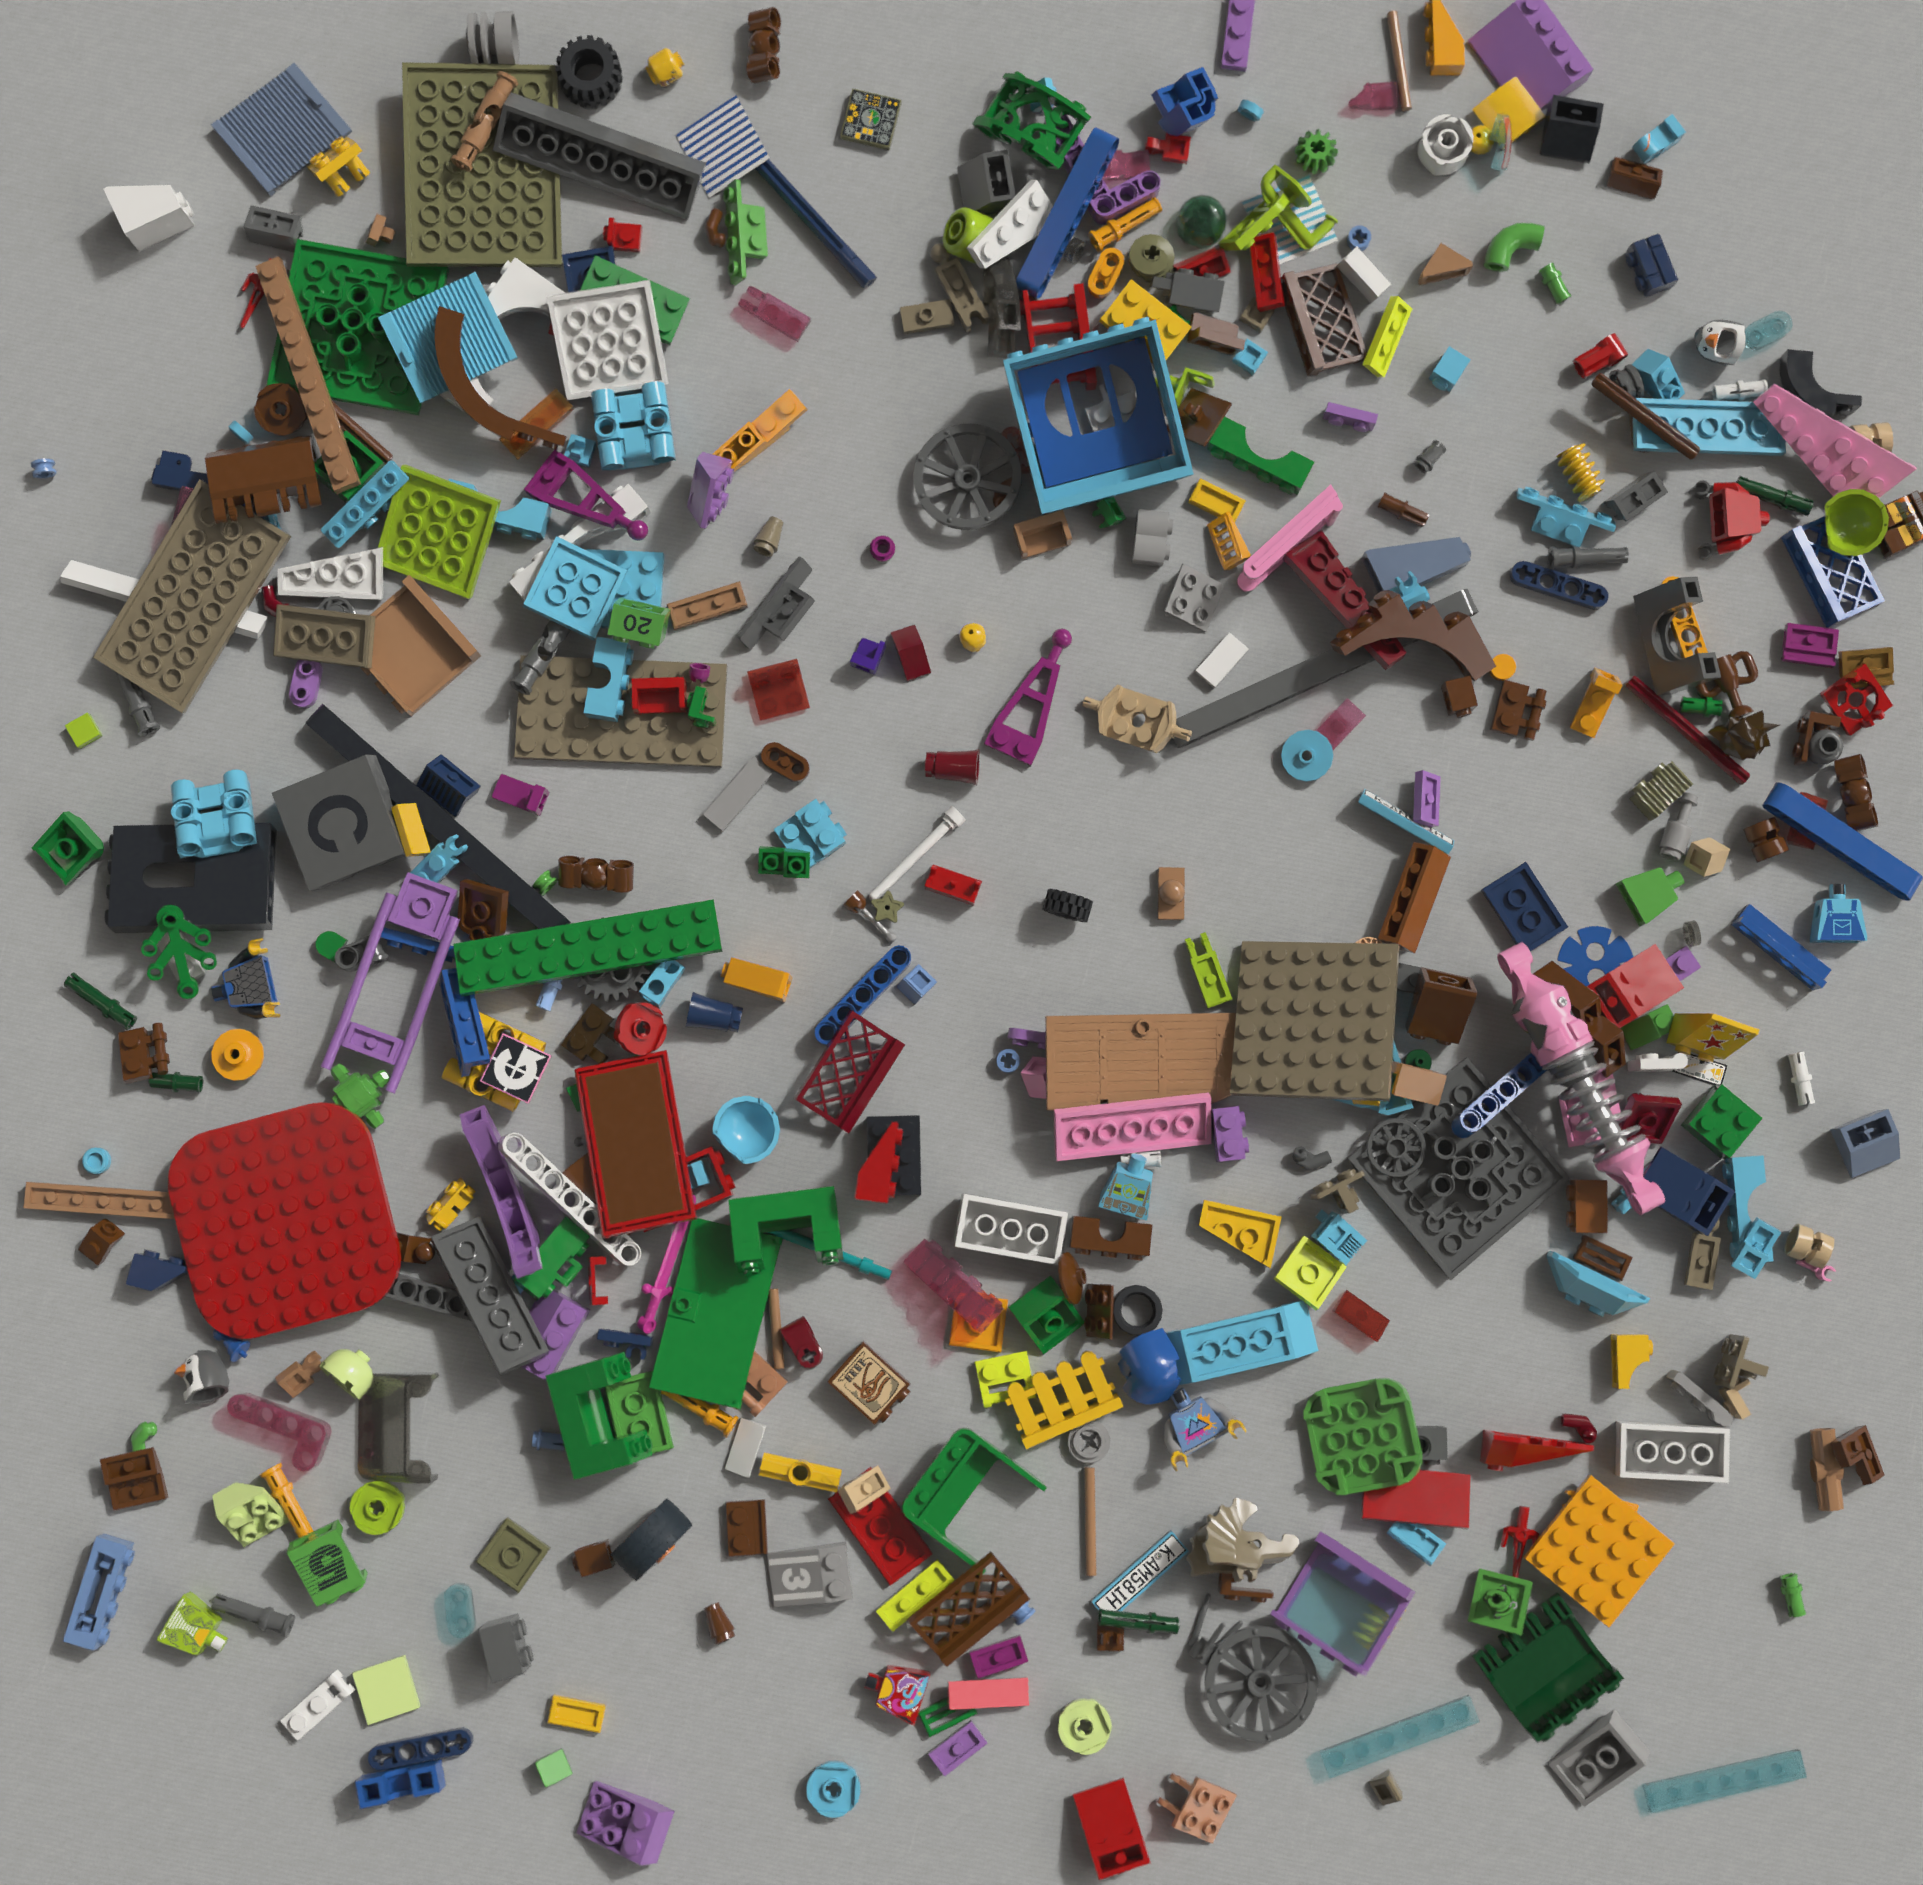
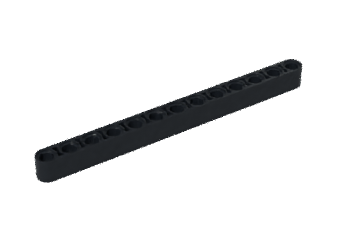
[305,703,571,929]

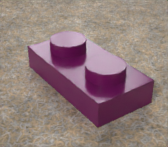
[969,1634,1029,1678]

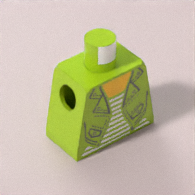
[157,1591,228,1655]

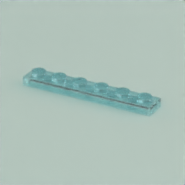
[1319,1695,1480,1778]
[1642,1749,1807,1813]

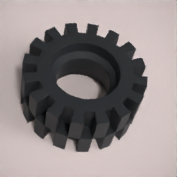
[1042,889,1093,922]

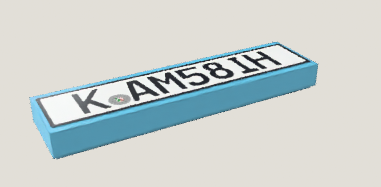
[1358,789,1454,854]
[1091,1530,1189,1611]

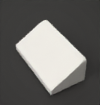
[725,1417,767,1478]

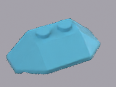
[1546,1251,1650,1317]

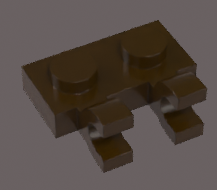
[561,1003,619,1064]

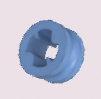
[1347,226,1371,251]
[31,459,56,478]
[996,1049,1020,1073]
[1010,1601,1035,1626]

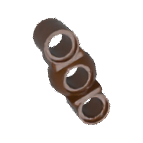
[746,7,781,84]
[1834,754,1878,831]
[558,856,634,893]

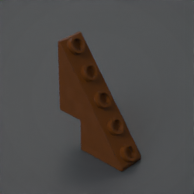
[1533,961,1626,1078]

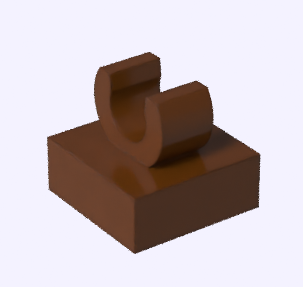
[1097,1622,1124,1651]

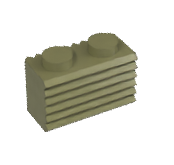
[1629,761,1693,821]

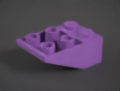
[687,452,734,529]
[576,1781,675,1865]

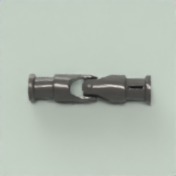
[510,620,571,695]

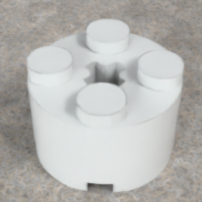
[1417,114,1474,176]

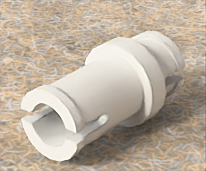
[1121,1150,1161,1167]

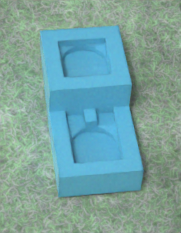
[1731,1217,1781,1279]

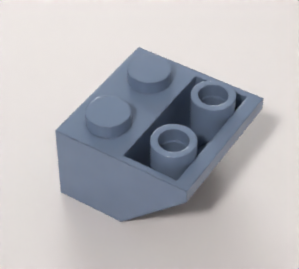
[1830,1109,1900,1178]

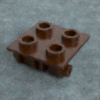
[1084,1284,1114,1339]

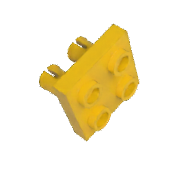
[307,136,370,197]

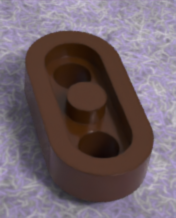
[761,742,810,782]

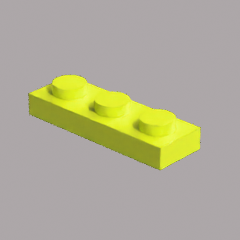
[1363,296,1412,377]
[876,1558,955,1632]

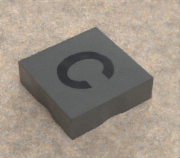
[272,755,406,891]

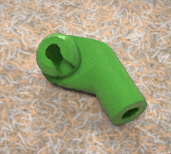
[131,1421,157,1452]

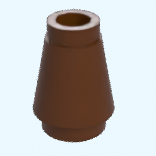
[704,1602,735,1645]

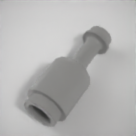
[1659,793,1698,862]

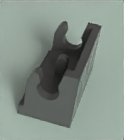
[243,205,303,252]
[1604,471,1668,522]

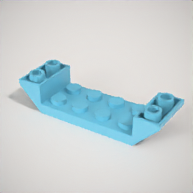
[1166,1300,1318,1385]

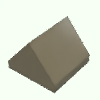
[1369,1769,1403,1805]

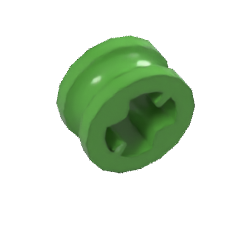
[532,870,558,896]

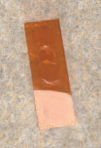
[499,388,574,460]

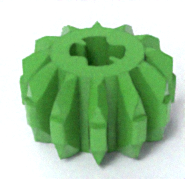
[1294,128,1338,175]

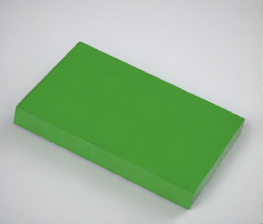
[605,1371,674,1453]

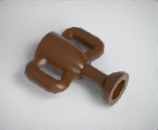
[1695,651,1758,718]

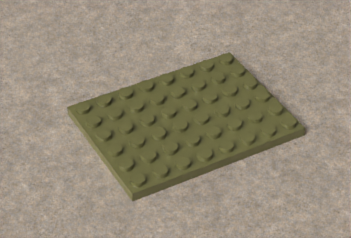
[402,62,562,267]

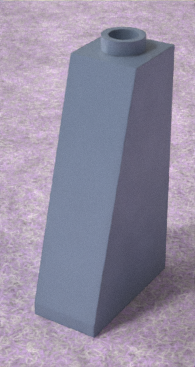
[1361,537,1471,593]

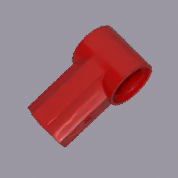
[1573,333,1629,379]

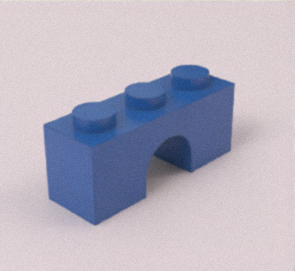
[355,1759,446,1809]

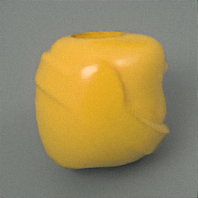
[1471,125,1493,155]
[959,623,986,652]

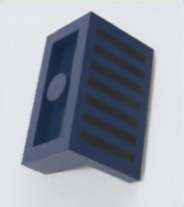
[416,754,481,817]

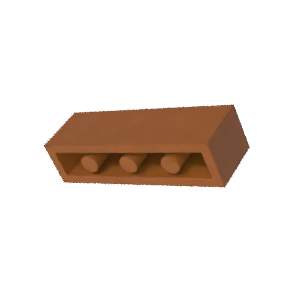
[1378,842,1451,953]

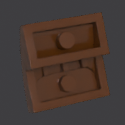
[100,1447,168,1511]

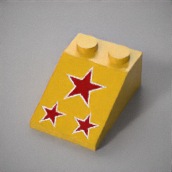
[1666,1013,1759,1063]

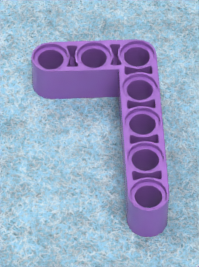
[1044,107,1161,225]

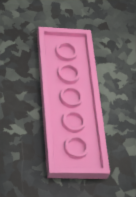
[1054,1093,1211,1161]

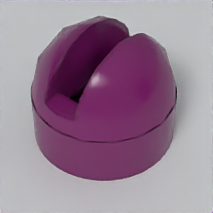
[689,663,710,684]

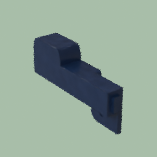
[151,450,245,507]

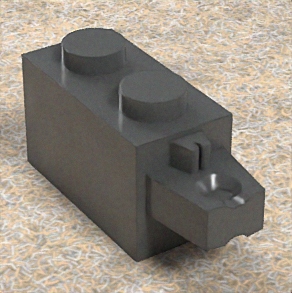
[1150,268,1225,313]

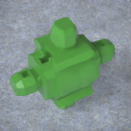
[331,1064,390,1129]

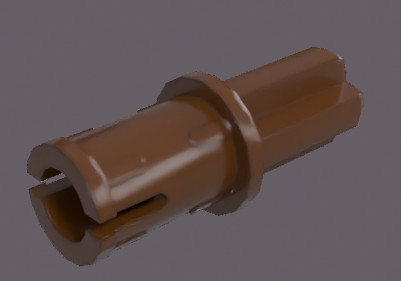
[1377,492,1429,527]

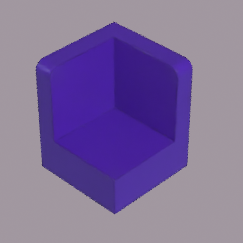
[850,638,886,675]

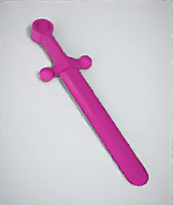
[637,1195,696,1334]

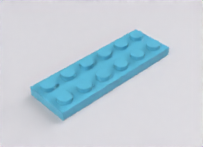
[1633,398,1786,456]

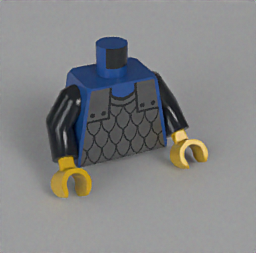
[211,938,280,1020]

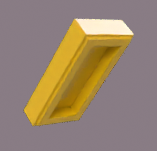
[1188,478,1246,523]
[391,803,431,857]
[547,1694,606,1733]

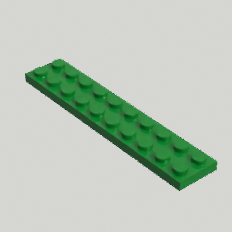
[453,899,723,996]

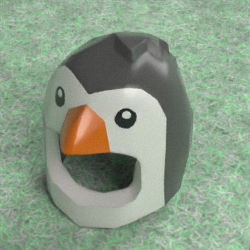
[1694,319,1746,365]
[174,1350,229,1404]

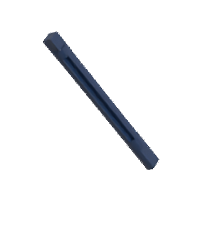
[754,159,877,289]

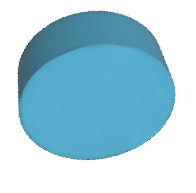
[1237,99,1264,122]
[228,420,254,444]
[82,1148,111,1174]

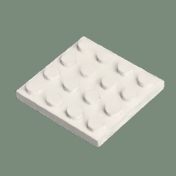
[547,280,669,400]

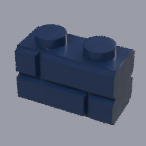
[1625,233,1678,297]

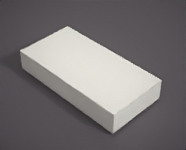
[1195,632,1249,689]

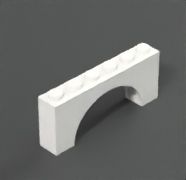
[440,257,565,415]

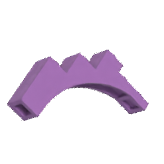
[460,1105,542,1278]

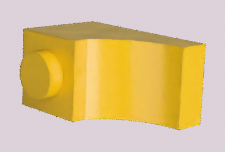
[1610,1334,1653,1389]

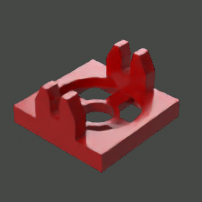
[1820,663,1893,736]

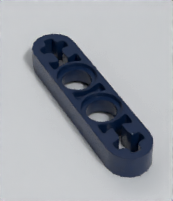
[1509,561,1609,610]
[368,1727,473,1770]

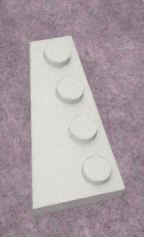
[967,180,1053,269]
[278,547,383,600]

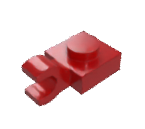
[1144,133,1191,164]

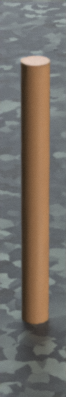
[1387,11,1412,111]
[1084,1467,1097,1576]

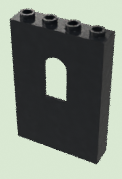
[105,823,277,933]

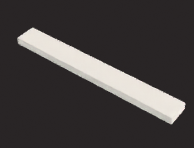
[60,560,268,639]

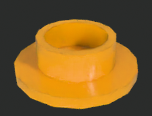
[211,1029,264,1081]

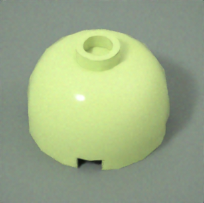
[319,1349,373,1400]

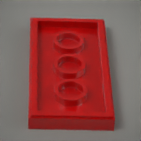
[828,1467,933,1586]
[1361,1470,1471,1529]

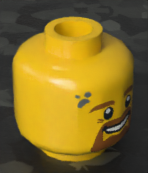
[645,48,685,87]

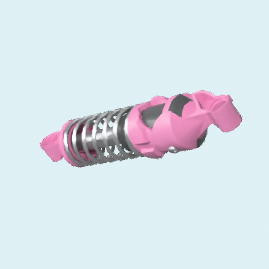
[1497,942,1665,1215]

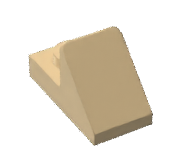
[838,1466,891,1514]

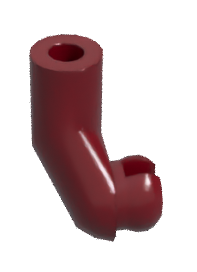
[261,586,290,618]
[1561,1413,1597,1444]

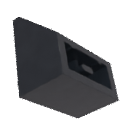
[1539,95,1604,164]

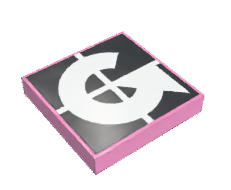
[480,1033,552,1104]

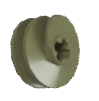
[1129,234,1175,283]

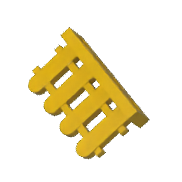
[1005,1350,1124,1449]

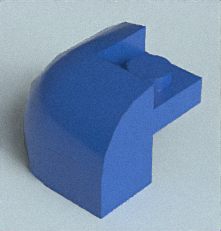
[1151,67,1218,136]
[1118,1328,1181,1405]

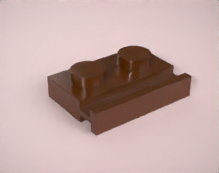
[726,1499,768,1556]

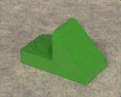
[1620,1004,1674,1050]

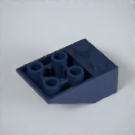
[1643,1146,1735,1236]

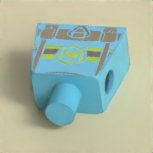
[1098,1154,1153,1221]

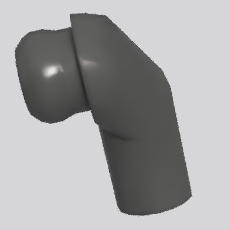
[1292,1146,1332,1170]

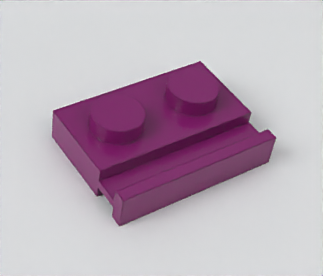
[1781,623,1839,668]

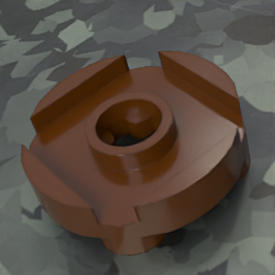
[254,383,308,436]

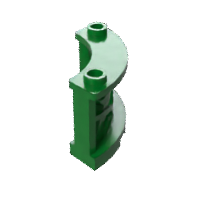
[972,71,1091,169]

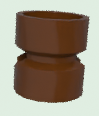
[1743,817,1789,863]

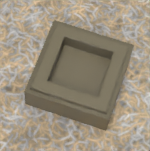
[1239,297,1275,334]

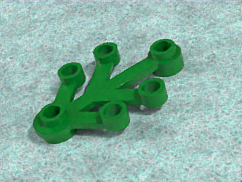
[141,905,217,999]

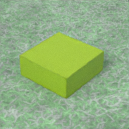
[65,712,103,749]

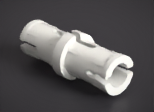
[1712,380,1768,401]
[1788,1052,1815,1106]

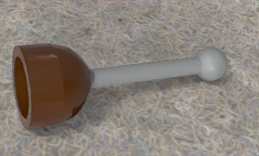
[843,890,896,943]

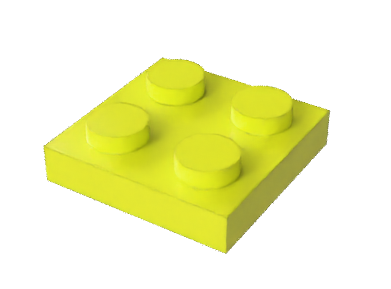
[1273,1236,1346,1310]

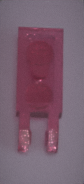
[738,286,811,342]

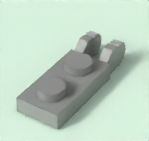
[1666,1370,1733,1427]

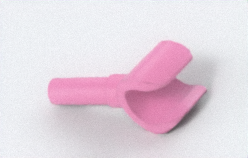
[1796,1259,1836,1282]

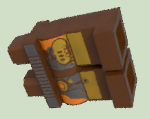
[1878,490,1923,559]

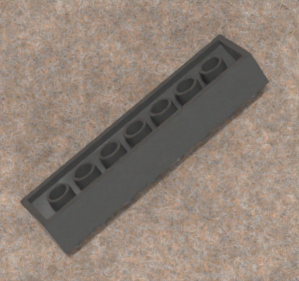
[493,92,706,220]

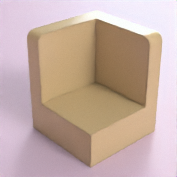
[1683,837,1730,877]

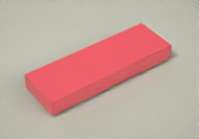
[947,1677,1029,1710]

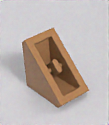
[1418,243,1473,285]

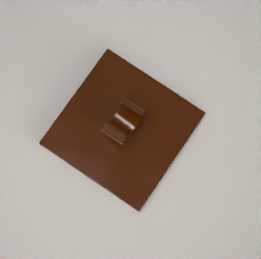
[1167,388,1232,447]

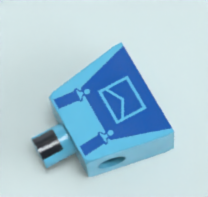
[1810,884,1867,943]

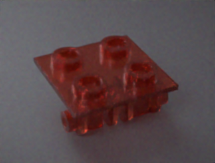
[747,659,810,721]

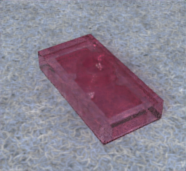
[1316,698,1366,751]

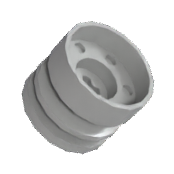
[466,11,519,64]

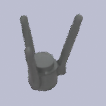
[1188,1593,1243,1665]

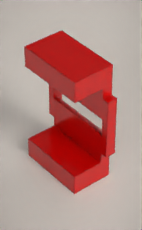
[588,1256,608,1305]

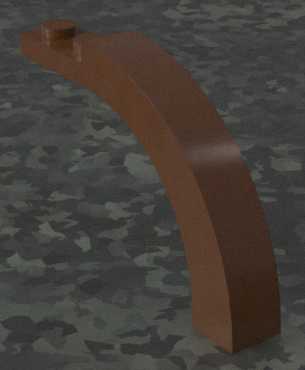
[435,306,567,450]

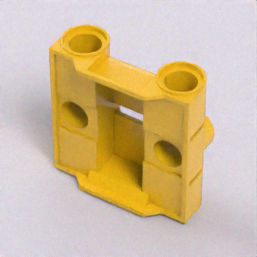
[442,1012,547,1112]

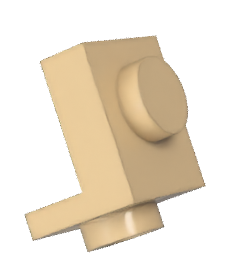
[1719,1377,1751,1420]

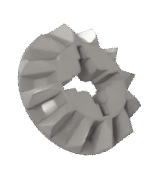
[1068,1420,1110,1463]

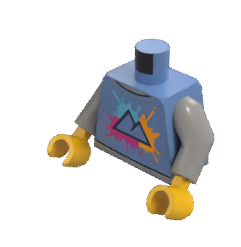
[1164,1388,1246,1471]

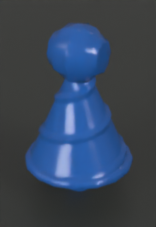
[213,1329,250,1362]

